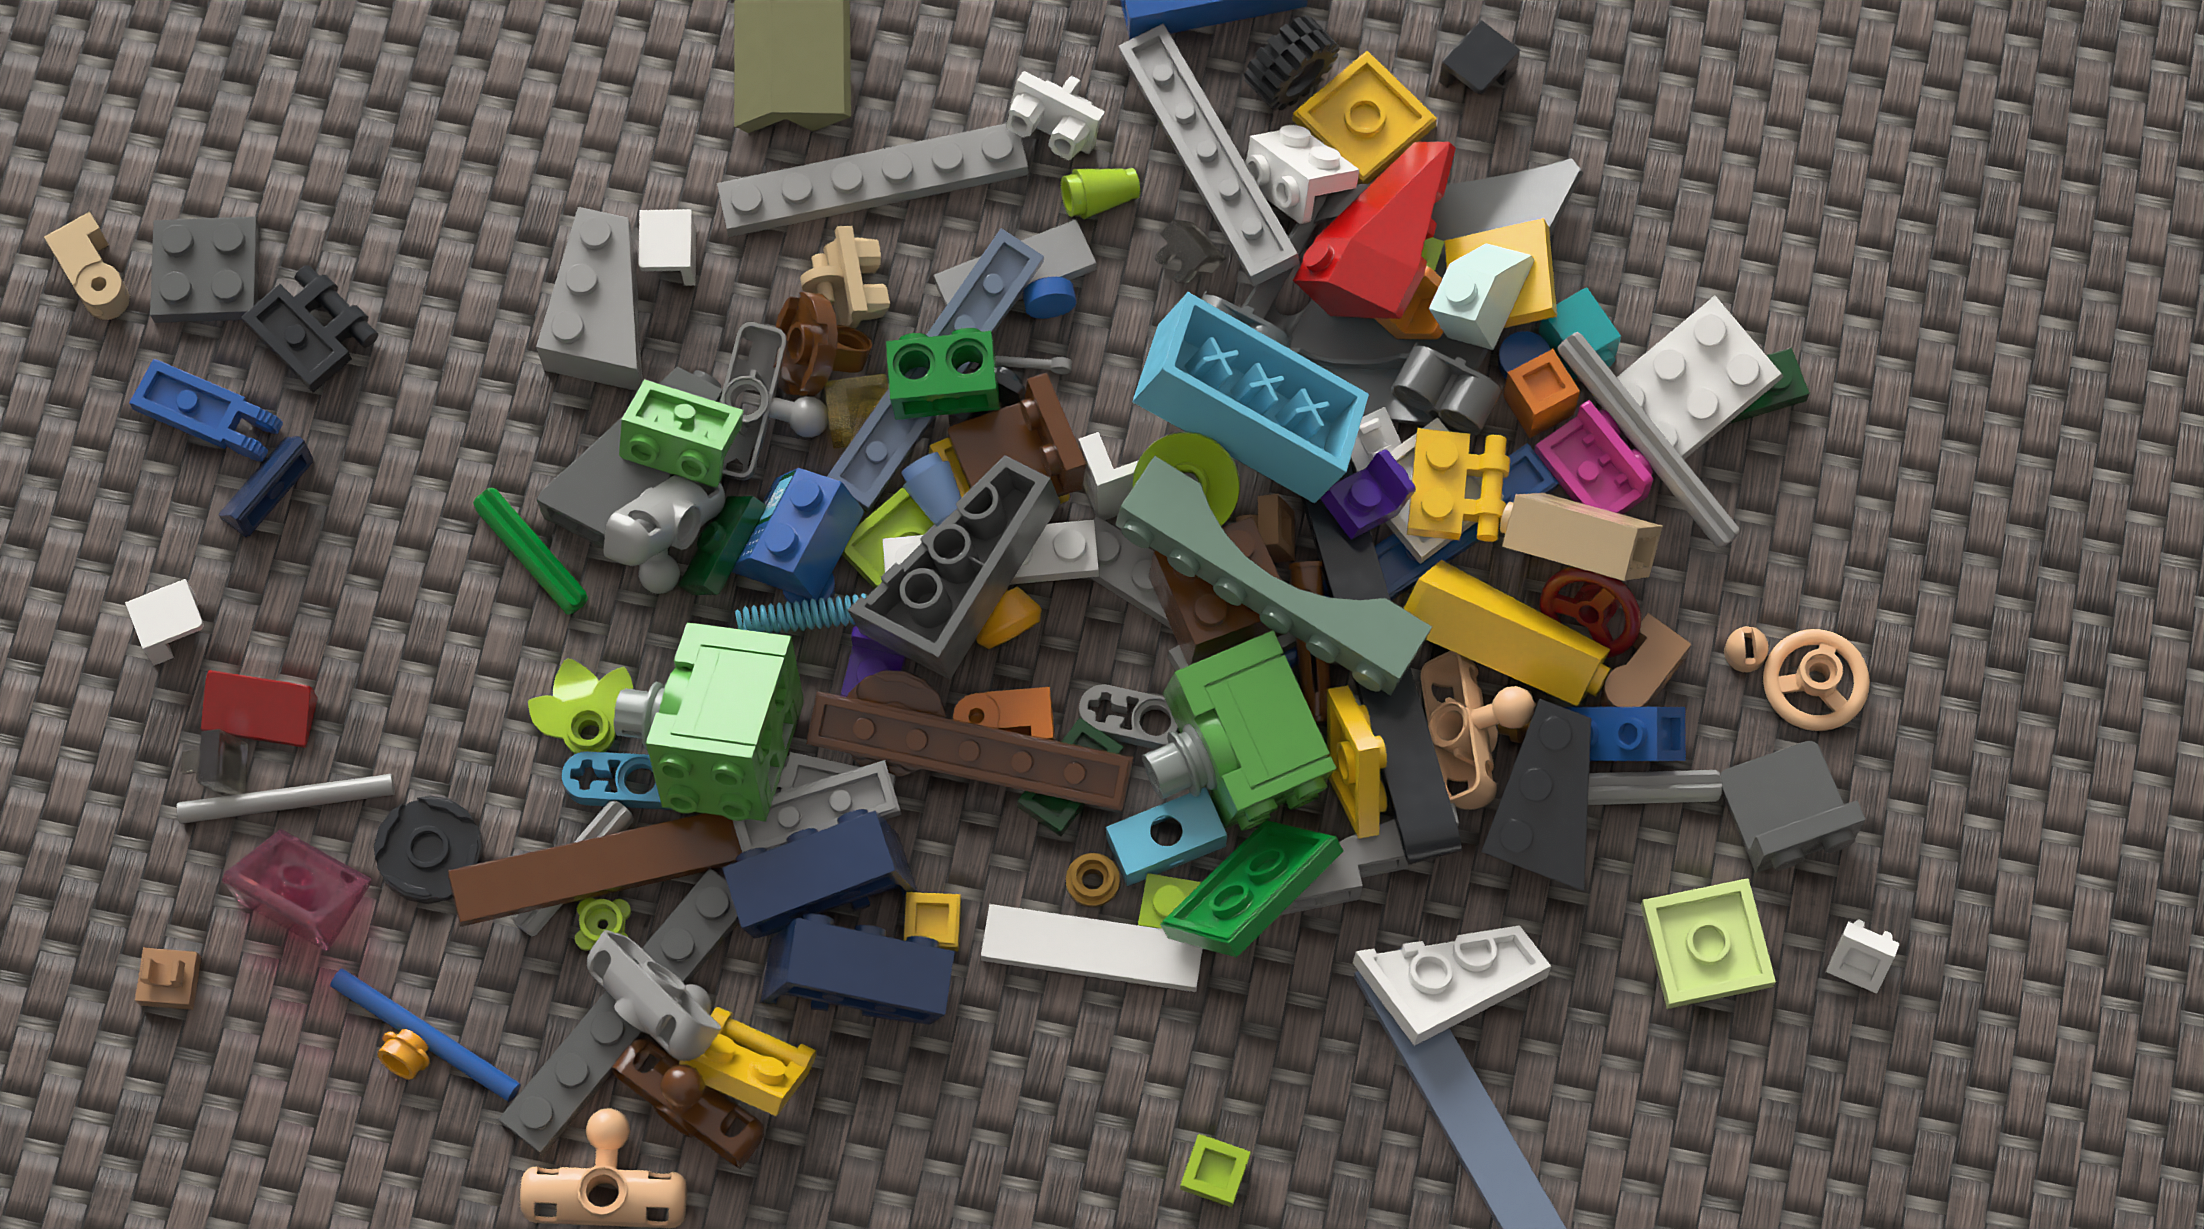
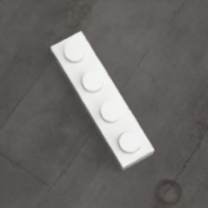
[883,520,1099,585]

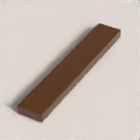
[806,691,1134,811]
[448,813,742,927]

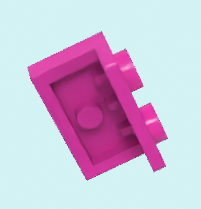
[1534,400,1653,515]

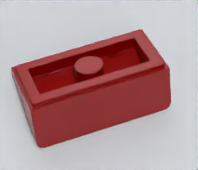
[201,670,318,748]

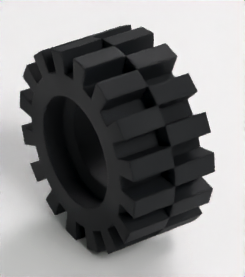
[1244,15,1340,111]

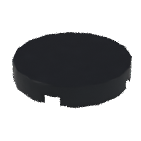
[373,795,484,904]

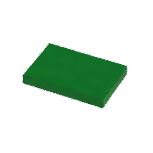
[1160,820,1344,958]

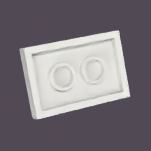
[1594,296,1784,460]

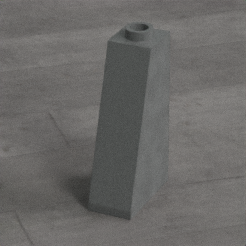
[536,367,723,549]

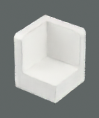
[638,209,696,286]
[125,579,204,666]

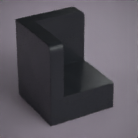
[1439,20,1520,94]

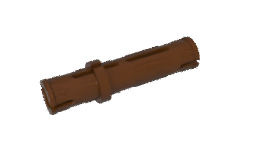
[1289,561,1332,723]

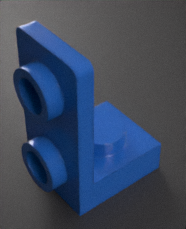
[1563,707,1686,761]

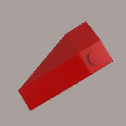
[1293,142,1456,319]

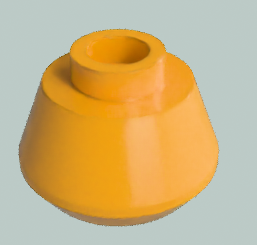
[976,586,1042,649]

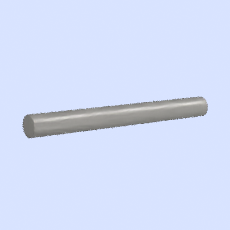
[177,774,395,824]

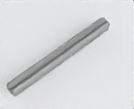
[1558,332,1740,549]

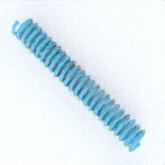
[735,593,867,634]

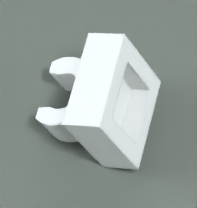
[1349,407,1402,473]
[1826,920,1900,994]

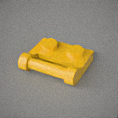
[679,1006,817,1116]

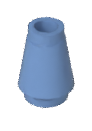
[901,452,961,527]

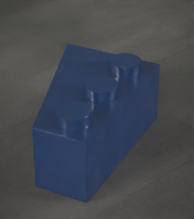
[723,809,918,939]

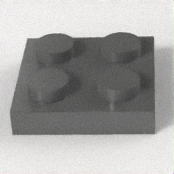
[150,216,260,323]

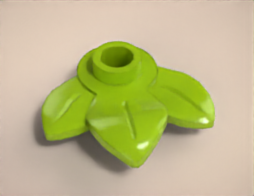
[528,658,633,754]

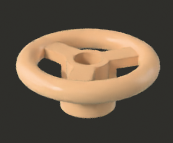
[1763,629,1870,731]

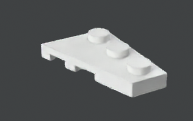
[1353,925,1551,1046]

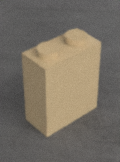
[1500,493,1663,581]

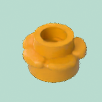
[378,1029,430,1079]

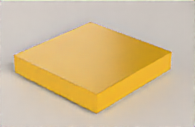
[1293,51,1437,184]
[1445,218,1557,328]

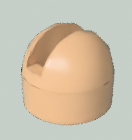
[1724,626,1769,672]

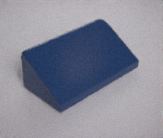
[219,436,314,537]

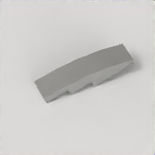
[1279,803,1459,916]

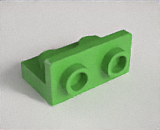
[619,379,744,487]

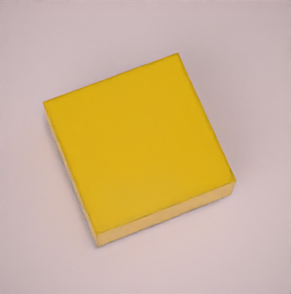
[904,892,961,952]

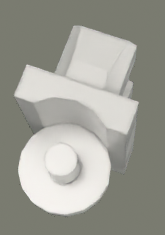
[1006,71,1105,160]

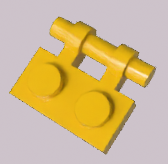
[1406,428,1510,542]

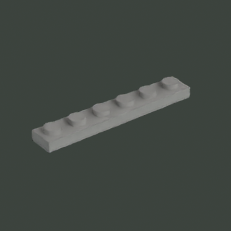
[1118,24,1300,287]
[717,123,1028,237]

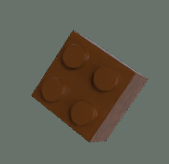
[1149,517,1285,666]

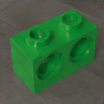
[886,328,1000,420]

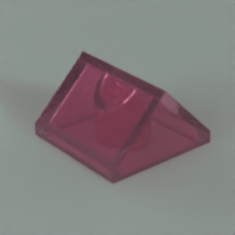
[222,829,371,952]

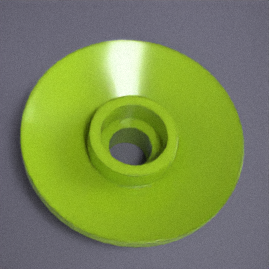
[1133,432,1240,526]

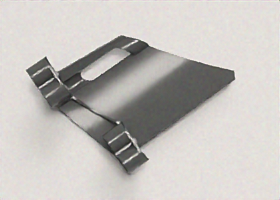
[1201,158,1583,435]

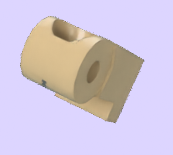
[44,212,130,320]

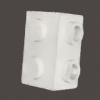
[1245,125,1359,224]

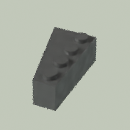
[848,455,1060,680]

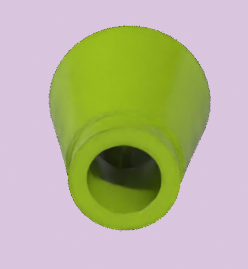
[1061,168,1140,219]

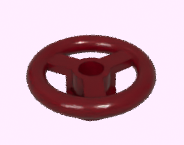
[1540,566,1642,658]

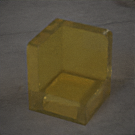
[825,374,889,449]

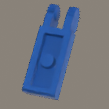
[129,359,283,462]

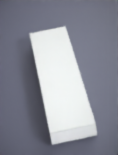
[981,904,1203,992]

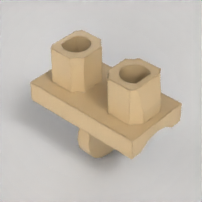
[800,226,890,329]

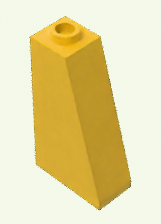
[1404,560,1611,706]

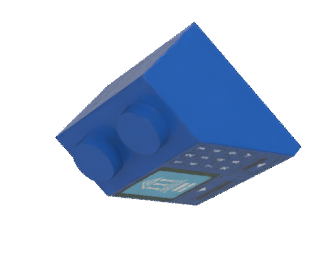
[732,468,865,601]

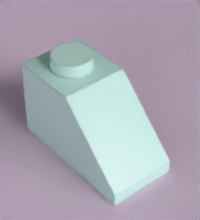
[1429,244,1534,350]

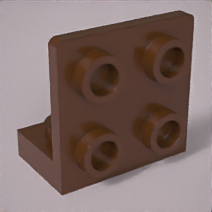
[947,373,1086,497]

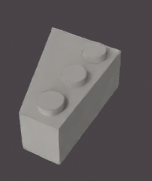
[536,207,643,391]

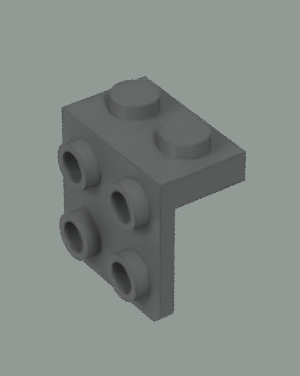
[1720,741,1866,873]

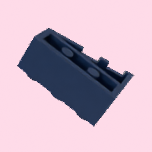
[760,914,955,1025]

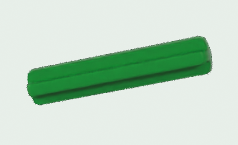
[473,487,588,615]

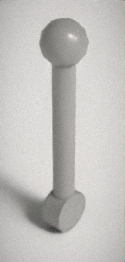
[970,355,1072,374]

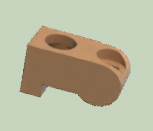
[1601,613,1691,707]

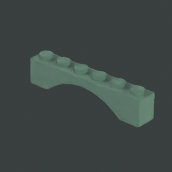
[1115,456,1432,696]

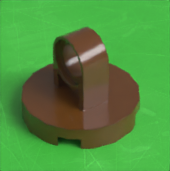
[774,292,873,396]

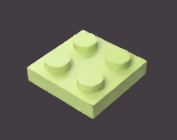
[1640,878,1776,1009]

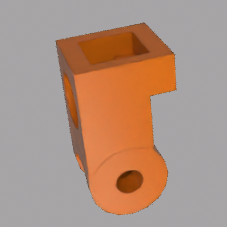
[953,687,1055,740]

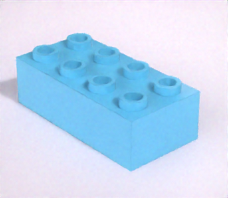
[1132,292,1369,503]

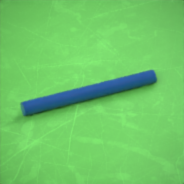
[330,968,521,1102]

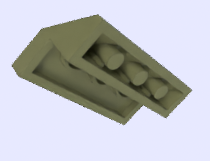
[734,0,851,133]

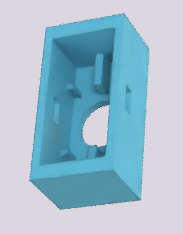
[1106,787,1227,886]

